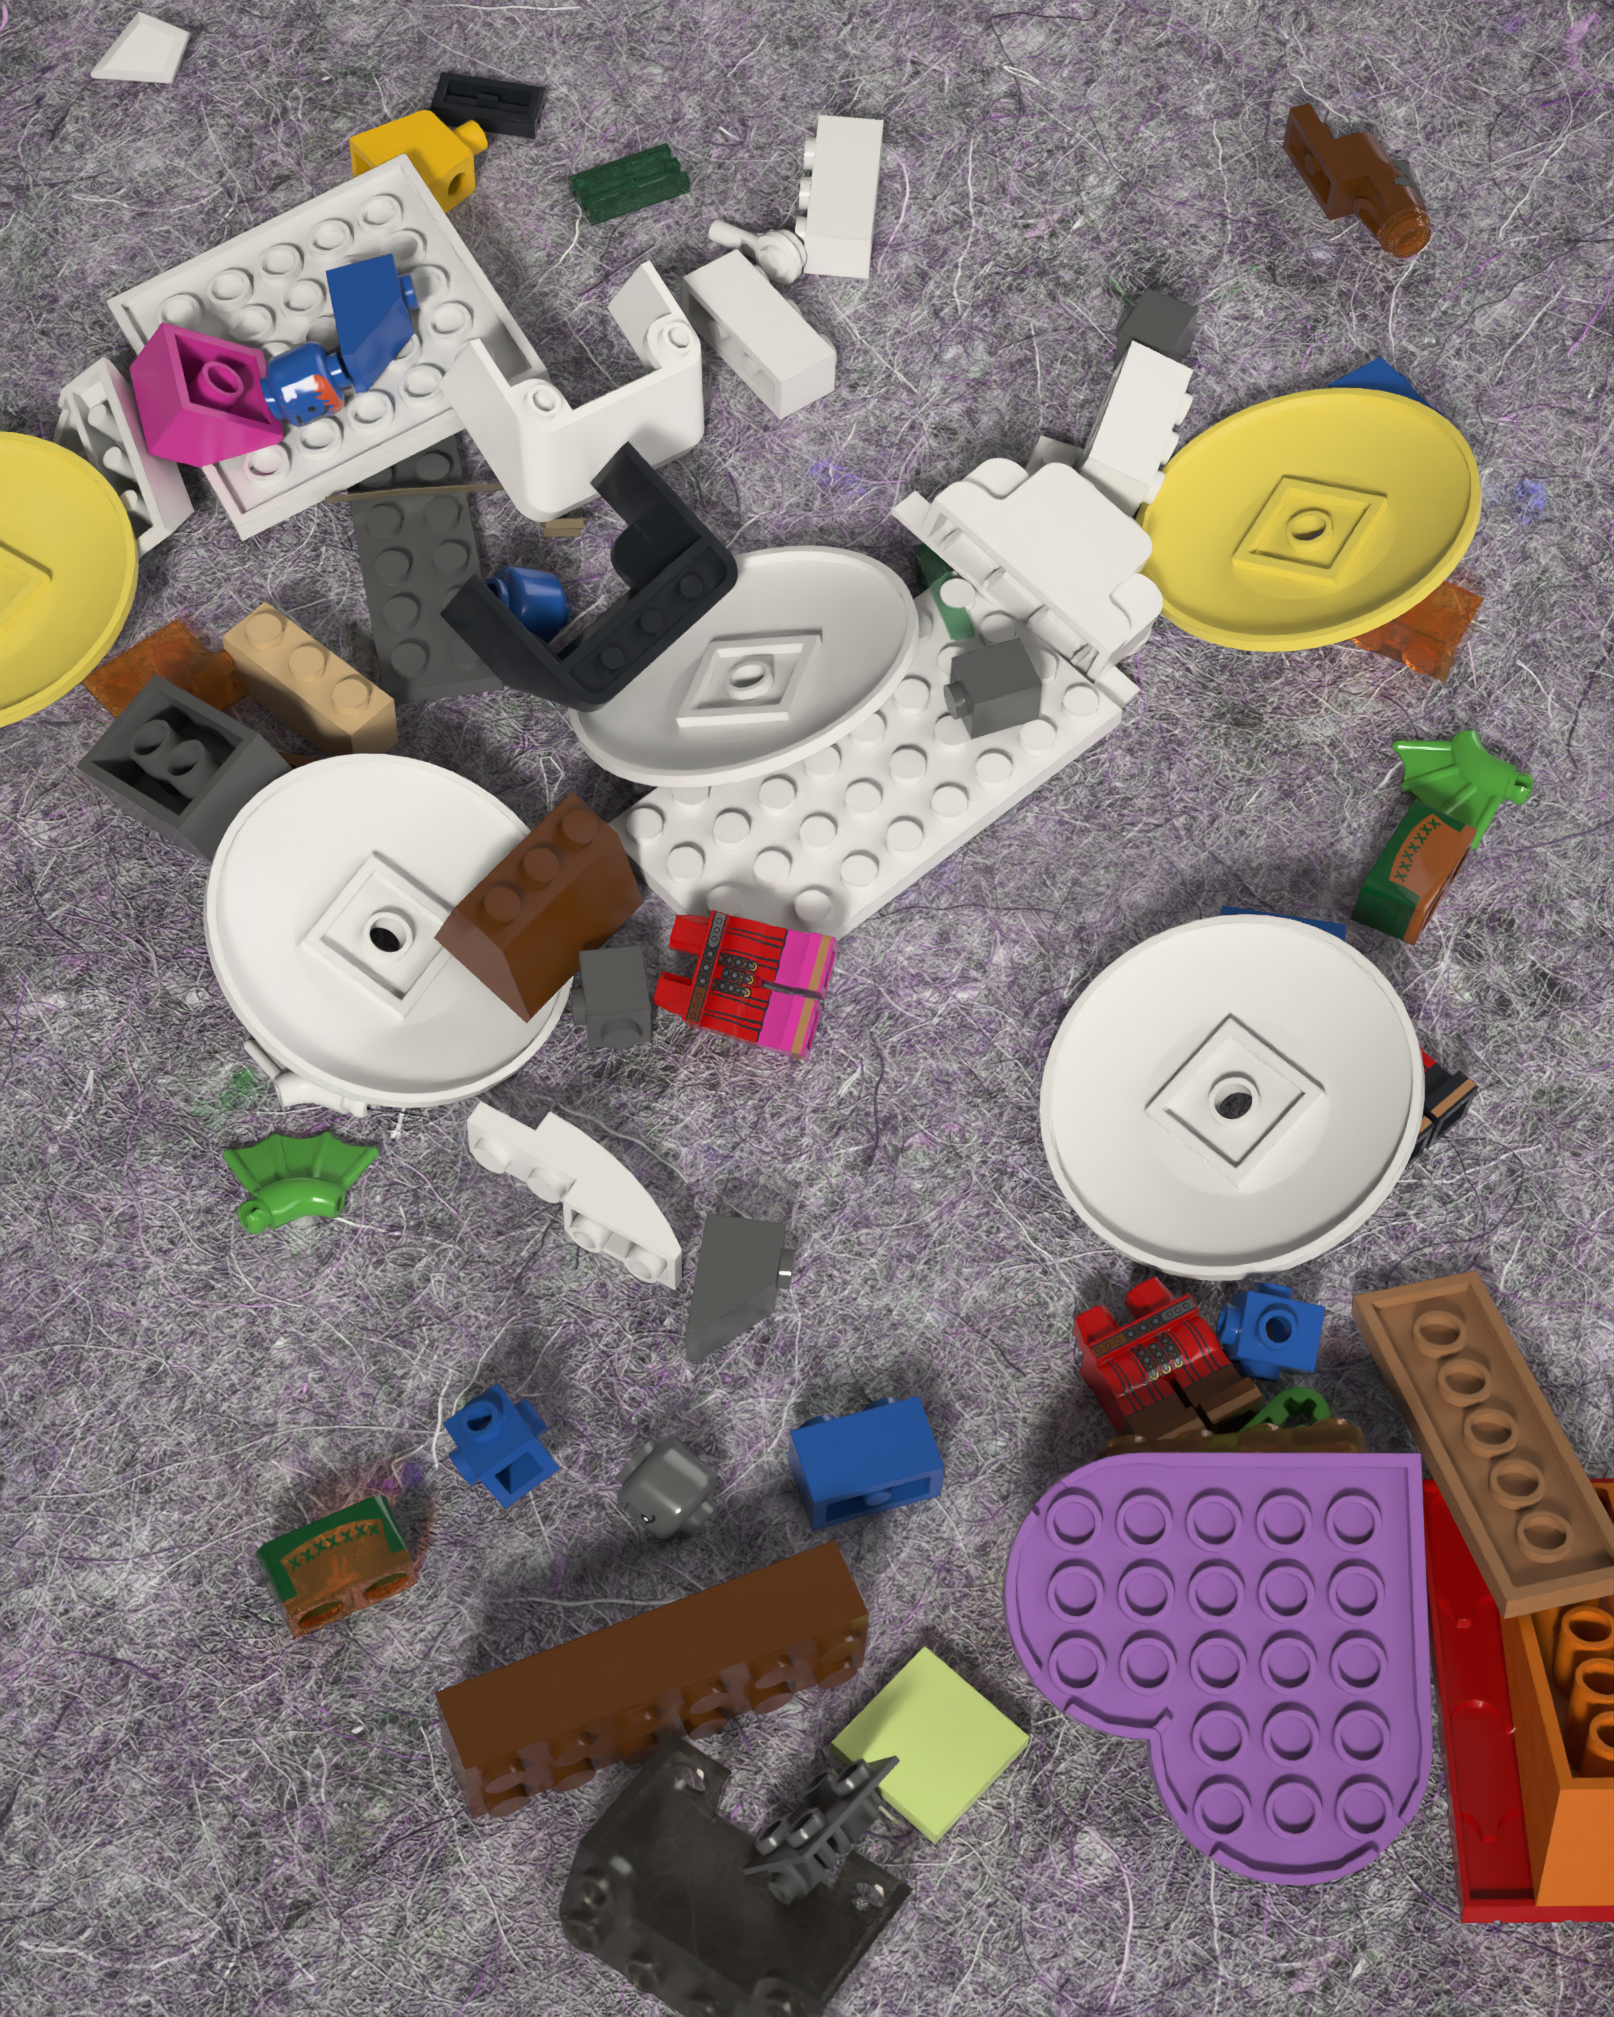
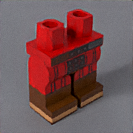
[1072,1276,1264,1453]

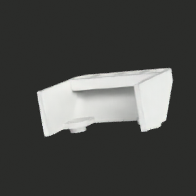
[438,260,704,522]

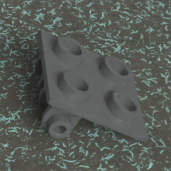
[741,1755,900,1904]

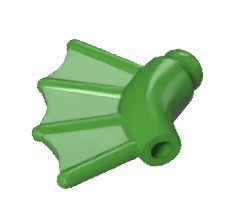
[1392,730,1534,849]
[223,1131,379,1235]

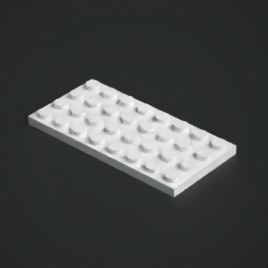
[608,570,1122,990]

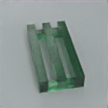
[568,143,690,226]
[914,543,974,641]

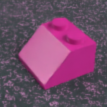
[129,322,284,467]

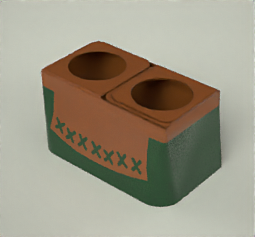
[1350,799,1477,946]

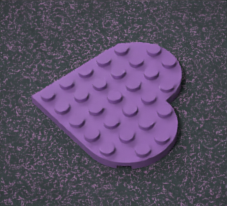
[1002,1453,1433,1885]

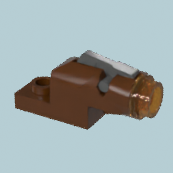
[1283,103,1431,258]

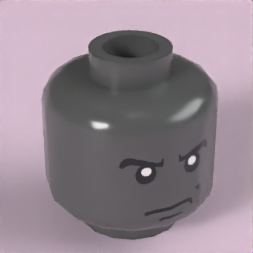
[615,1438,717,1540]

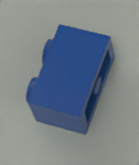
[788,1396,945,1531]

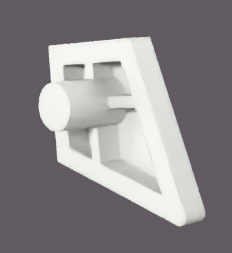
[90,12,191,84]

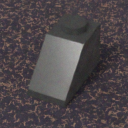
[686,1213,795,1361]

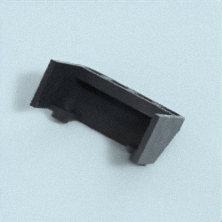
[440,441,738,712]

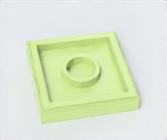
[830,1646,1030,1844]

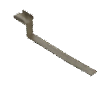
[325,483,588,538]

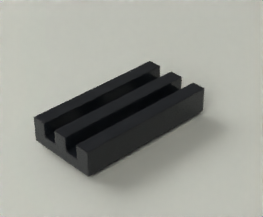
[429,72,546,139]

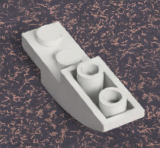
[467,1101,682,1290]

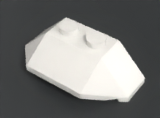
[53,357,194,559]

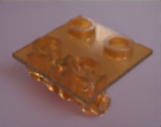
[81,619,249,720]

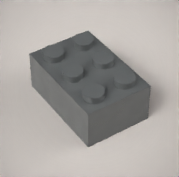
[76,674,294,865]

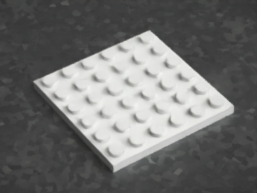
[106,153,552,541]

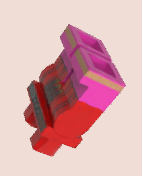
[653,910,839,1062]

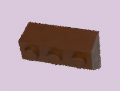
[434,792,644,1023]

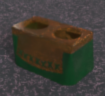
[255,1495,415,1639]

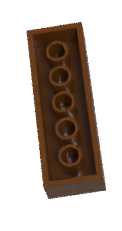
[435,1540,869,1819]

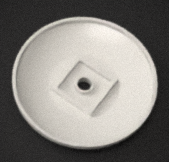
[568,545,920,788]
[203,754,574,1108]
[1039,914,1425,1281]

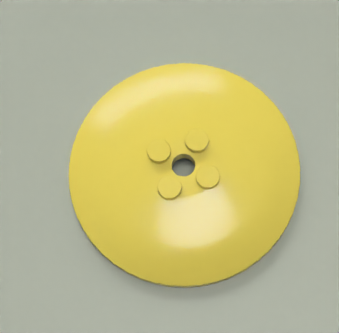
[1136,388,1482,652]
[0,431,139,728]

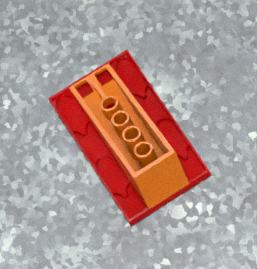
[1422,1478,1614,1923]

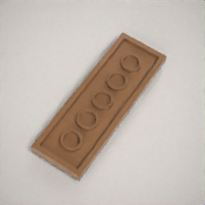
[1351,1270,1614,1619]

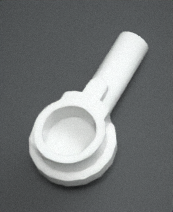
[709,220,807,285]

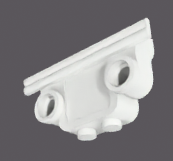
[891,458,1163,709]

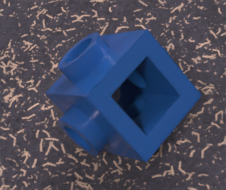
[1216,1282,1325,1382]
[443,1383,560,1509]

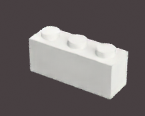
[795,115,884,279]
[682,249,838,420]
[1075,340,1193,518]

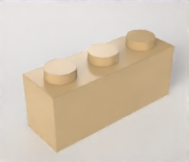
[222,601,399,758]

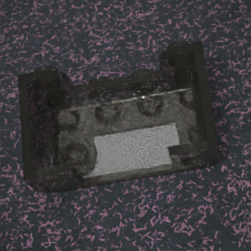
[559,1733,914,2017]

